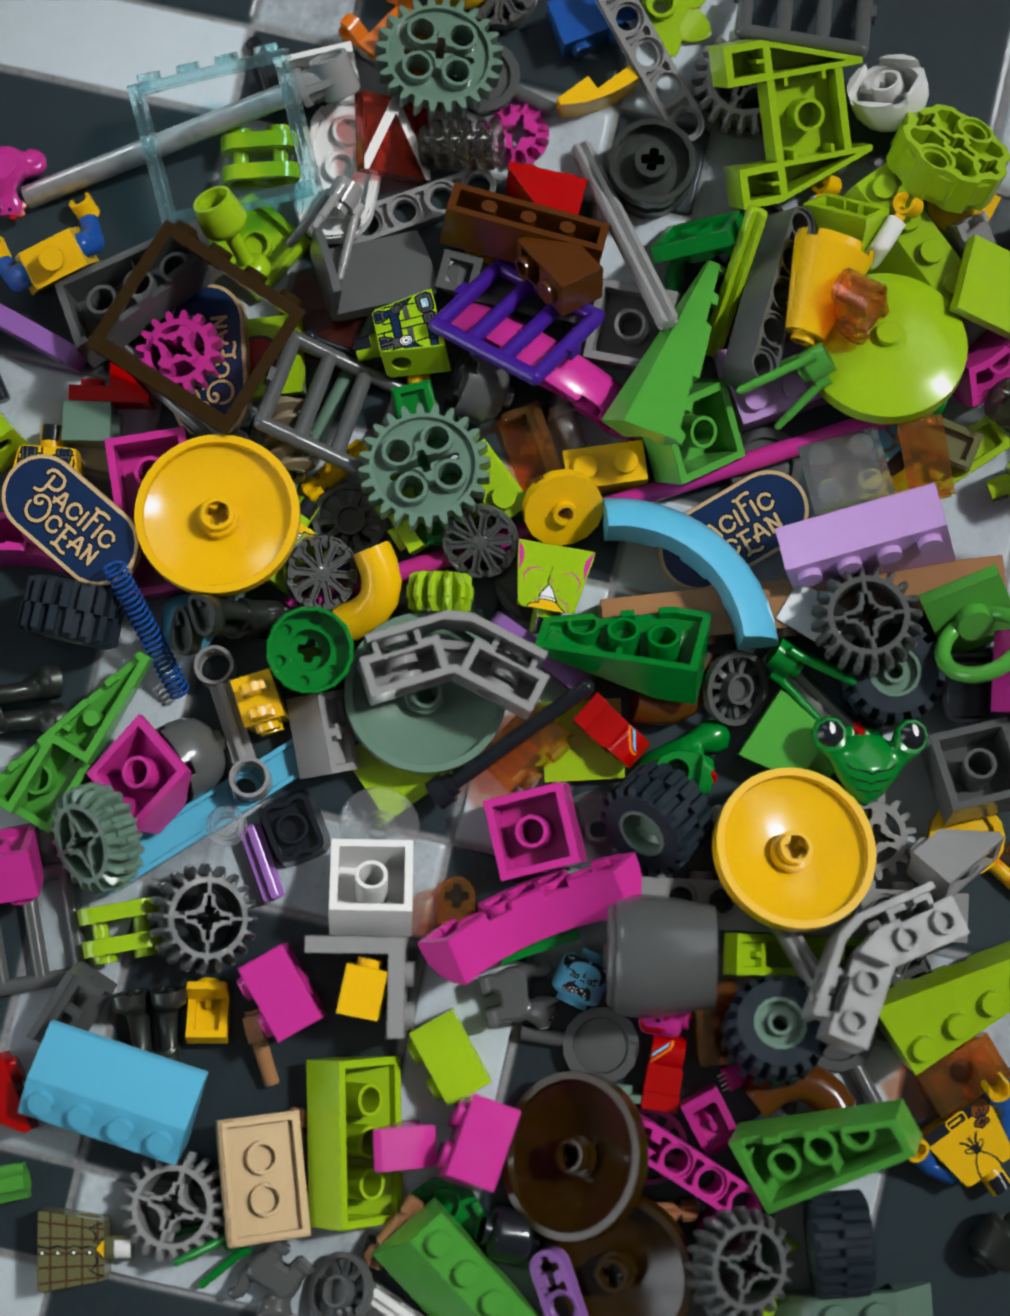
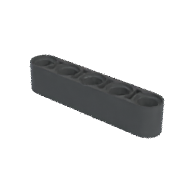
[723,206,816,389]

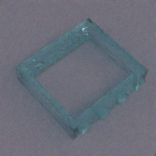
[127,42,324,225]

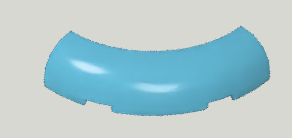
[602,498,779,649]

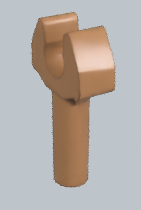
[243,1008,279,1087]

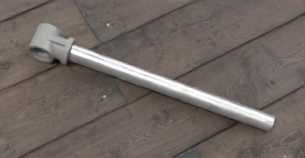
[21,48,361,209]

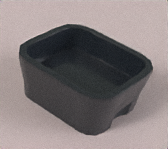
[941,652,1002,724]
[259,789,331,868]

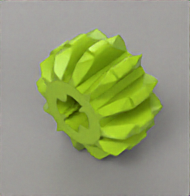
[406,570,474,613]

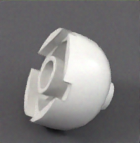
[846,54,929,132]

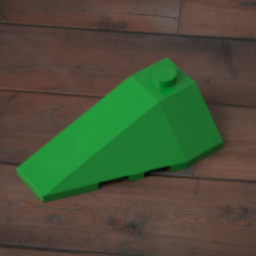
[535,607,712,705]

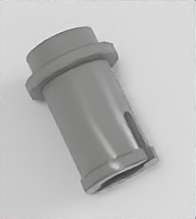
[547,401,588,450]

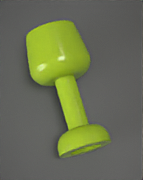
[193,186,271,287]

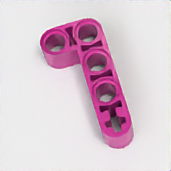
[639,1113,763,1249]

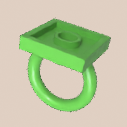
[918,564,1010,683]

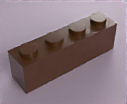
[439,182,610,264]

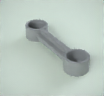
[194,645,272,802]

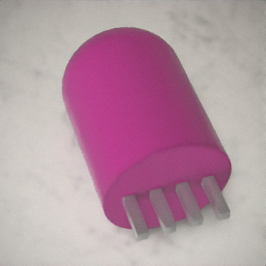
[717,1064,752,1092]

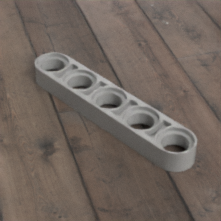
[594,0,705,141]
[330,167,497,249]

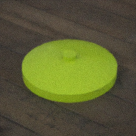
[803,273,968,424]

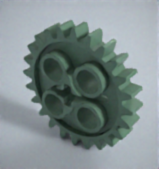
[374,0,503,121]
[358,403,491,533]

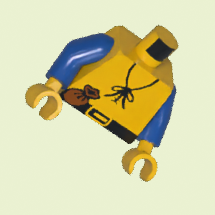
[0,192,105,296]
[909,1072,1010,1197]

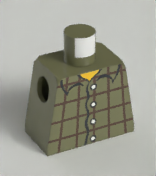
[37,1206,134,1292]

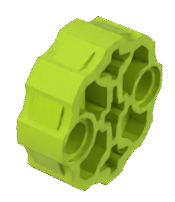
[886,104,1010,213]

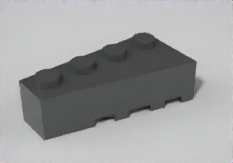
[54,219,223,368]

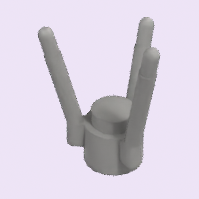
[285,176,365,281]

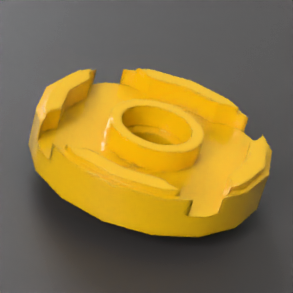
[522,469,603,546]

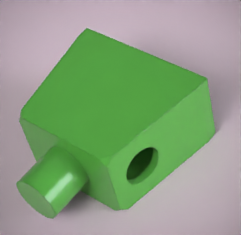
[735,690,834,778]

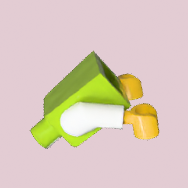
[803,174,924,272]

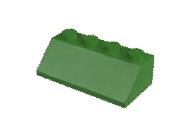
[372,1197,542,1316]

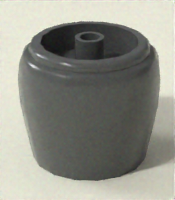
[603,894,717,1018]

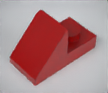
[68,362,155,410]

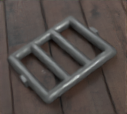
[734,0,877,57]
[253,330,407,480]
[0,862,90,997]

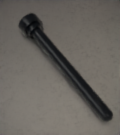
[425,679,595,810]

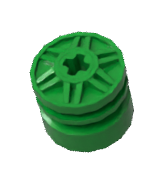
[267,607,354,693]

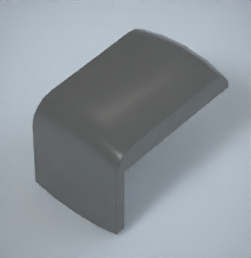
[310,226,437,321]

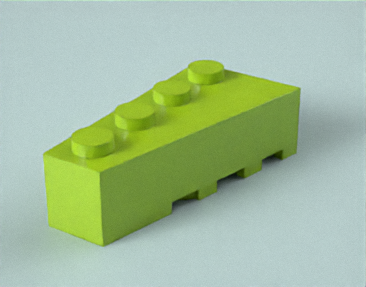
[877,941,1010,1075]

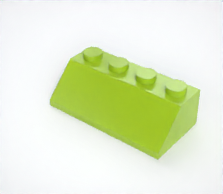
[843,162,962,303]
[306,1055,403,1231]

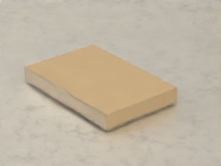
[215,1110,311,1248]

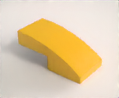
[556,65,639,118]

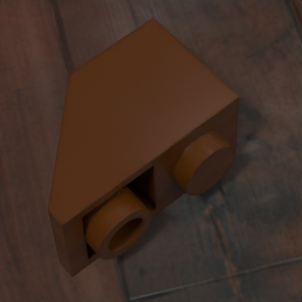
[515,236,603,316]

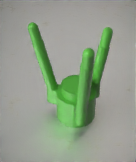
[736,342,837,430]

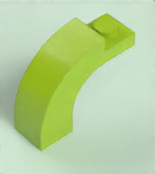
[722,932,863,977]

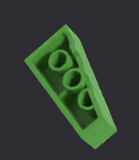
[728,1099,922,1215]

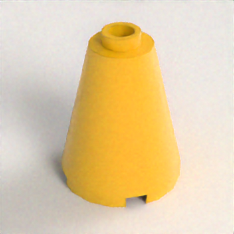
[785,227,875,347]

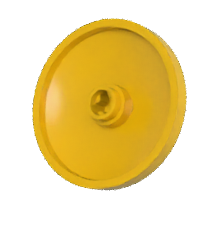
[134,434,301,597]
[712,767,876,933]

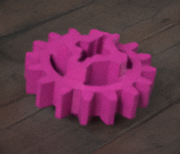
[135,310,225,395]

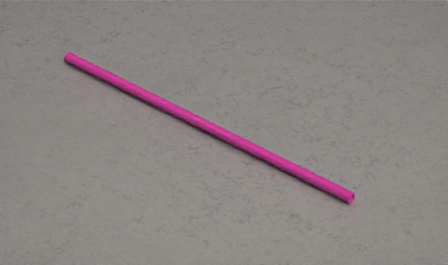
[284,418,901,610]

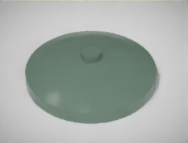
[343,612,505,775]

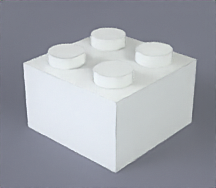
[328,839,413,936]

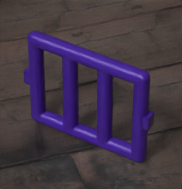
[428,259,605,386]

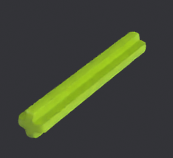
[705,206,768,358]

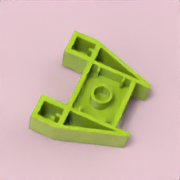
[708,39,873,210]

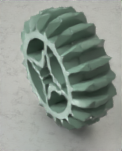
[49,782,145,894]

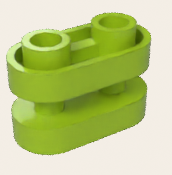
[220,124,301,190]
[76,897,163,965]

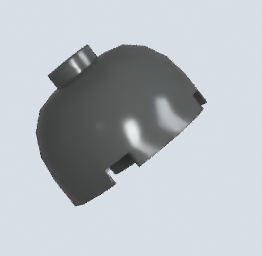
[444,349,515,425]
[155,718,228,801]

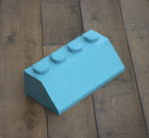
[18,1019,208,1166]

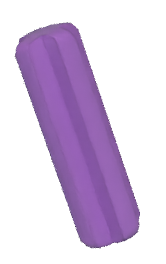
[238,823,285,902]

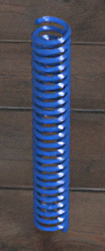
[102,560,190,700]

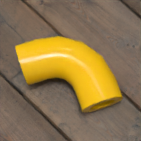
[332,540,402,642]

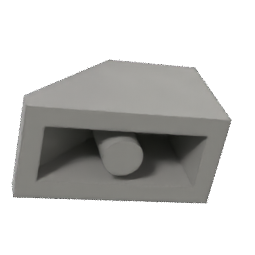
[906,829,1004,901]

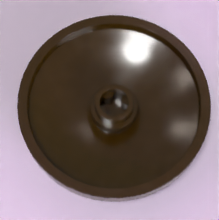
[501,1071,648,1242]
[533,1195,696,1316]

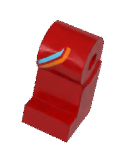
[572,692,651,769]
[639,1035,687,1114]

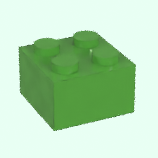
[643,379,746,485]

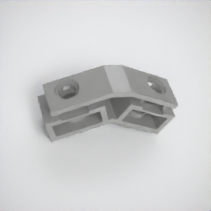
[358,610,550,720]
[800,881,970,1055]

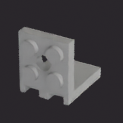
[305,934,416,1039]

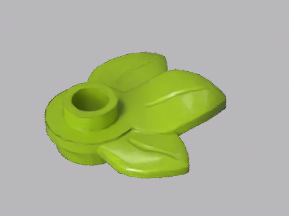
[641,0,712,58]

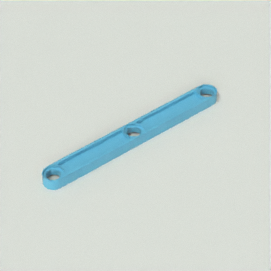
[98,732,359,895]

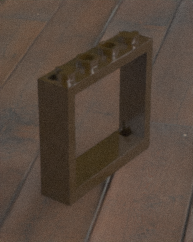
[86,219,306,436]

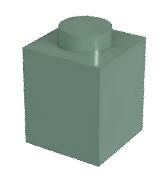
[61,400,124,448]

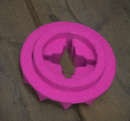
[487,103,549,165]

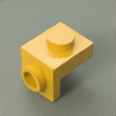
[185,977,231,1044]

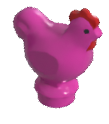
[0,146,47,221]

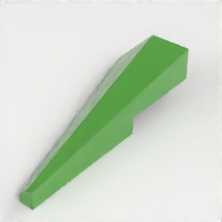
[601,260,726,445]
[0,651,154,834]

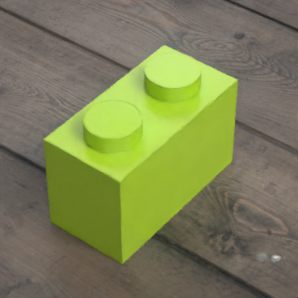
[406,1008,492,1106]

